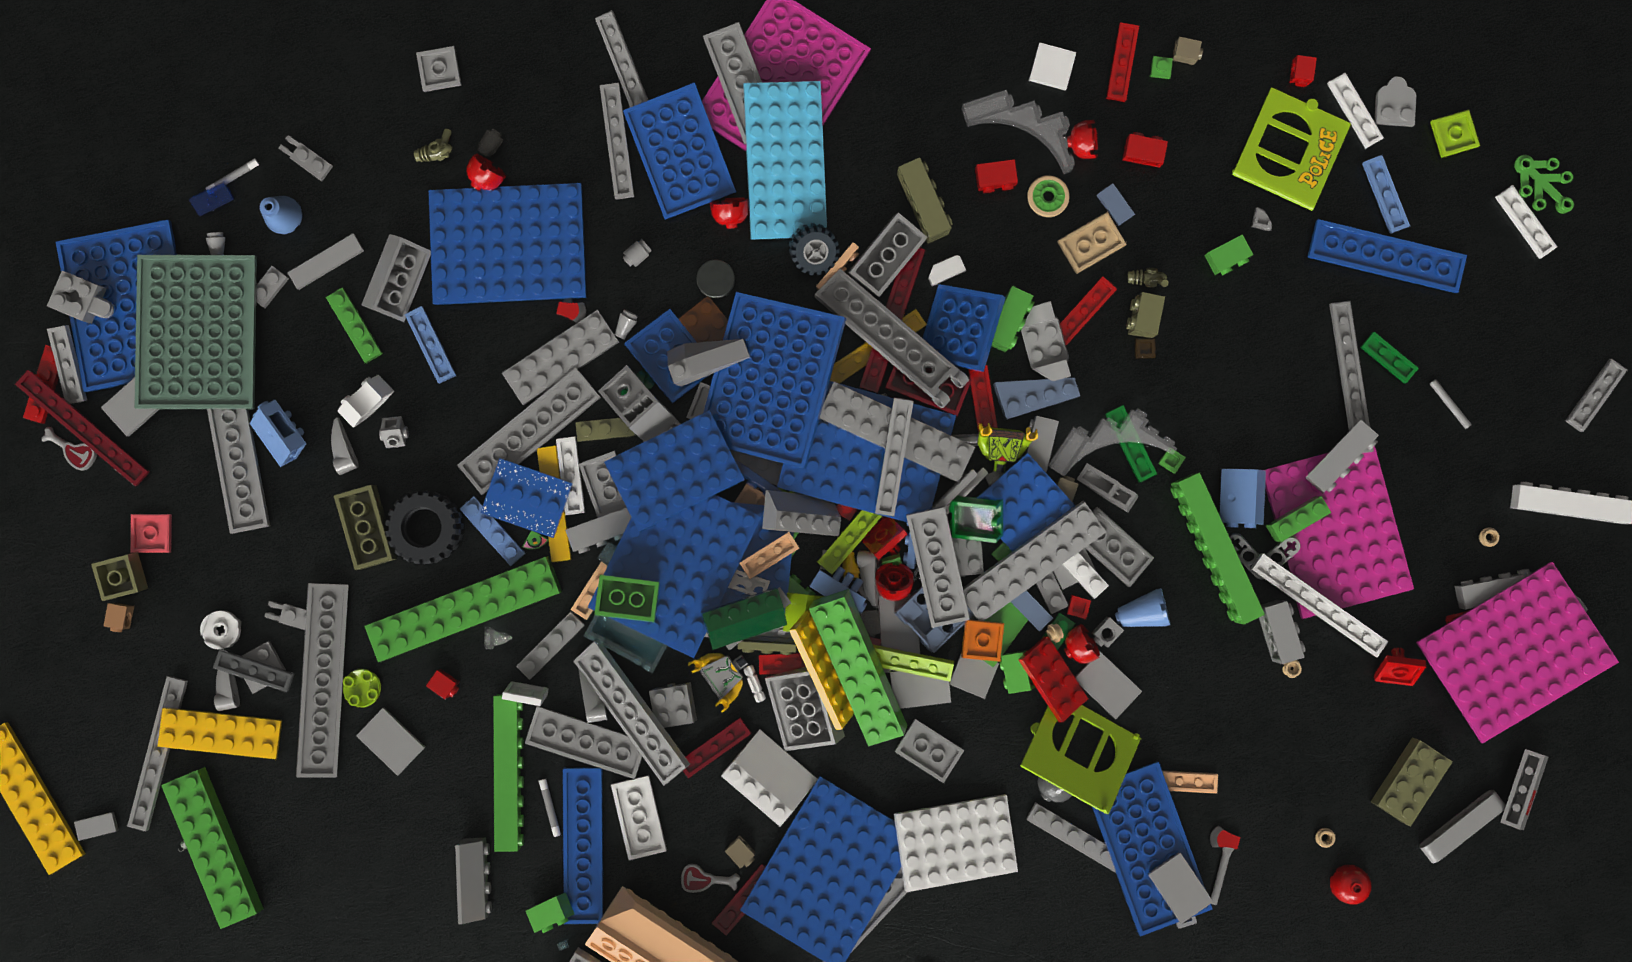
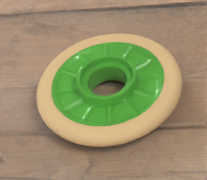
[1028,175,1069,217]

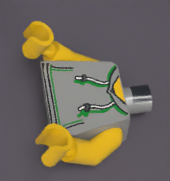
[688,653,748,712]

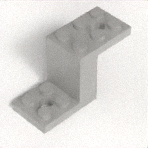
[598,365,681,442]

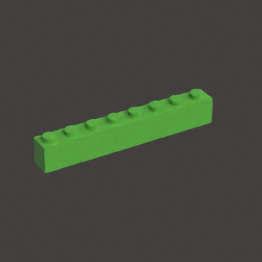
[494,694,524,852]

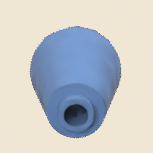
[260,196,303,234]
[1115,588,1171,627]

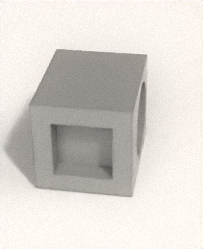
[1092,617,1124,647]

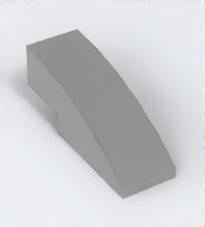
[1077,463,1138,512]

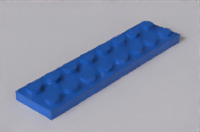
[1307,219,1467,293]
[563,767,603,924]

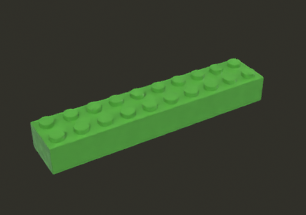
[365,556,562,662]

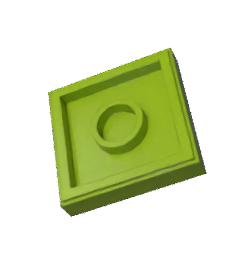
[1430,110,1480,158]

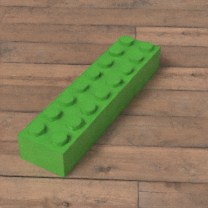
[1170,473,1265,624]
[809,589,907,746]
[161,767,264,929]

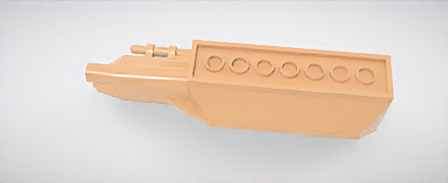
[585,886,738,962]

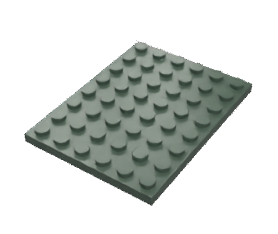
[134,255,257,409]

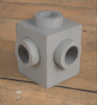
[379,416,409,448]

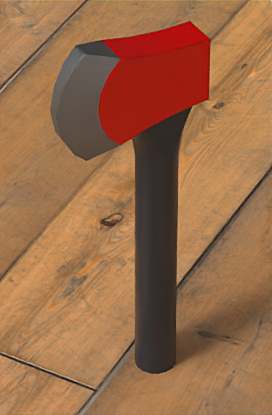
[556,248,586,323]

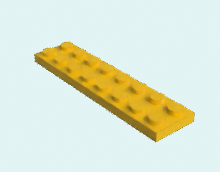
[0,722,85,875]

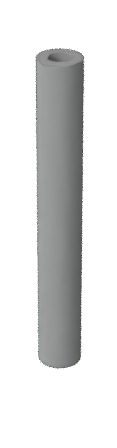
[1429,379,1471,429]

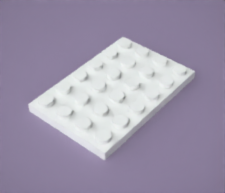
[894,794,1018,892]

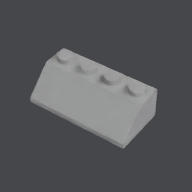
[847,213,927,297]
[362,234,431,322]
[762,490,841,536]
[455,838,492,924]

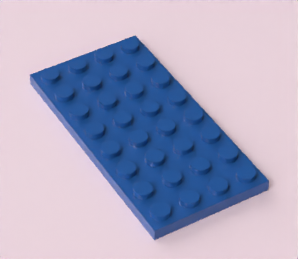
[1092,761,1212,936]

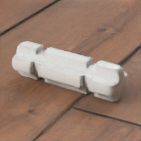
[744,665,766,702]

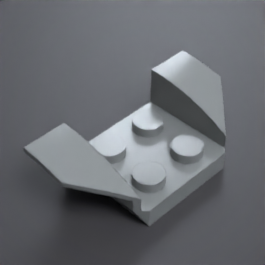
[1021,301,1071,381]

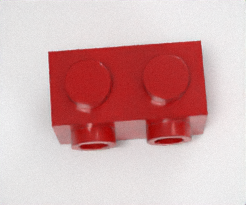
[1122,132,1168,168]
[975,159,1018,193]

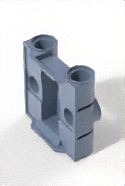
[894,586,974,653]

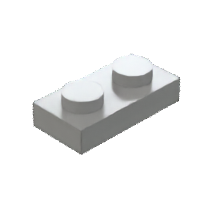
[256,266,289,308]

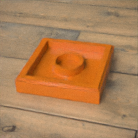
[961,619,1004,662]

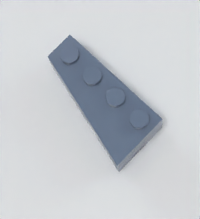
[993,378,1080,421]

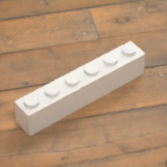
[1510,482,1632,524]

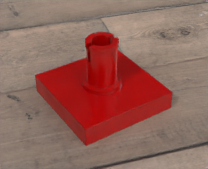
[861,517,908,560]
[1374,648,1426,686]

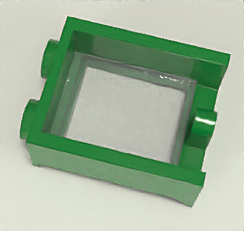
[949,495,1003,543]

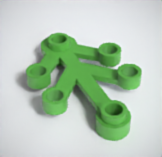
[1514,155,1574,213]

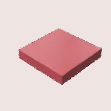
[130,514,172,553]

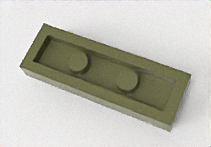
[576,418,635,442]
[738,640,796,655]

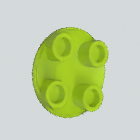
[343,669,381,707]

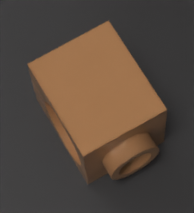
[104,603,134,632]

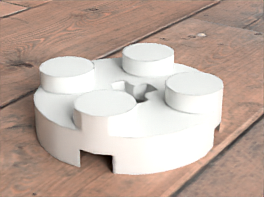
[200,611,241,649]

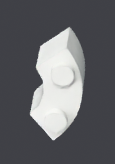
[338,375,394,428]

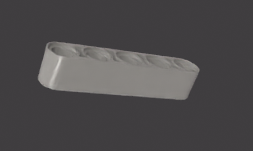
[1419,790,1506,863]

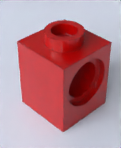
[1290,55,1317,87]
[426,669,459,699]

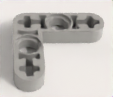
[1229,533,1300,580]

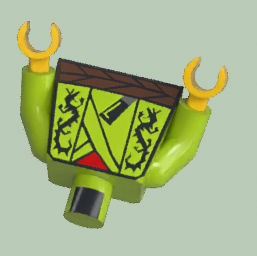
[977,423,1038,472]

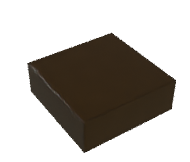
[1135,338,1156,359]

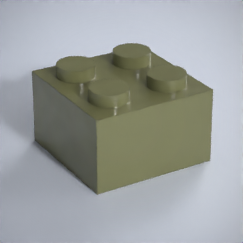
[1126,292,1165,339]
[91,552,148,601]

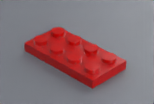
[1018,636,1088,722]

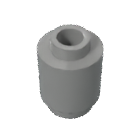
[623,239,652,267]

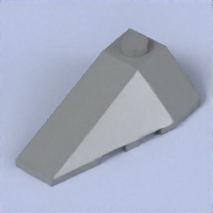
[667,339,750,387]

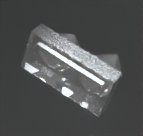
[484,627,512,649]

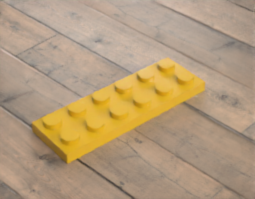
[789,610,854,730]
[157,707,282,759]

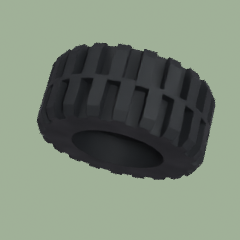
[385,491,464,564]

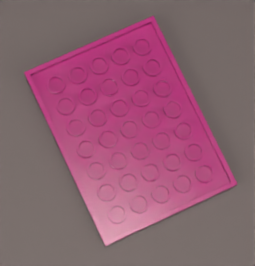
[702,0,871,151]
[1265,446,1414,619]
[1416,562,1619,743]

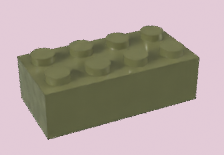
[897,158,953,243]
[334,485,398,570]
[1371,738,1452,827]

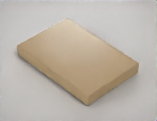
[1057,212,1127,274]

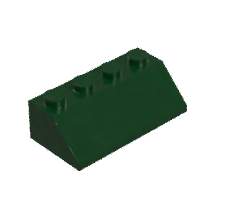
[701,588,787,650]

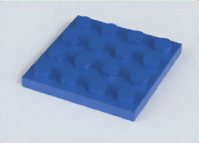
[922,284,1006,372]
[973,452,1075,552]

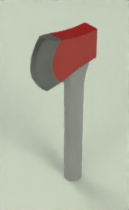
[1210,826,1240,905]

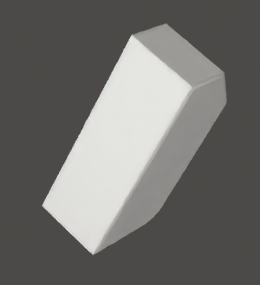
[928,255,966,286]

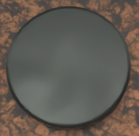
[696,259,735,298]

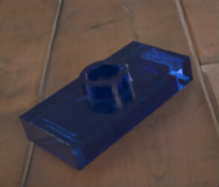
[189,181,234,216]

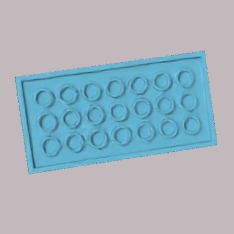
[743,81,827,240]

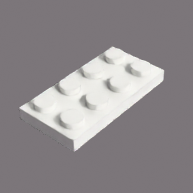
[611,775,667,860]

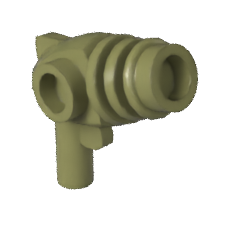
[414,129,452,162]
[1128,268,1168,287]

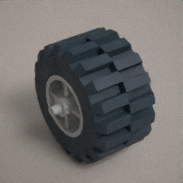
[789,223,839,275]

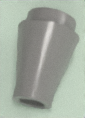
[206,232,226,255]
[614,309,638,339]

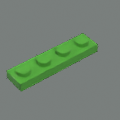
[326,288,383,363]

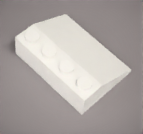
[721,729,817,826]

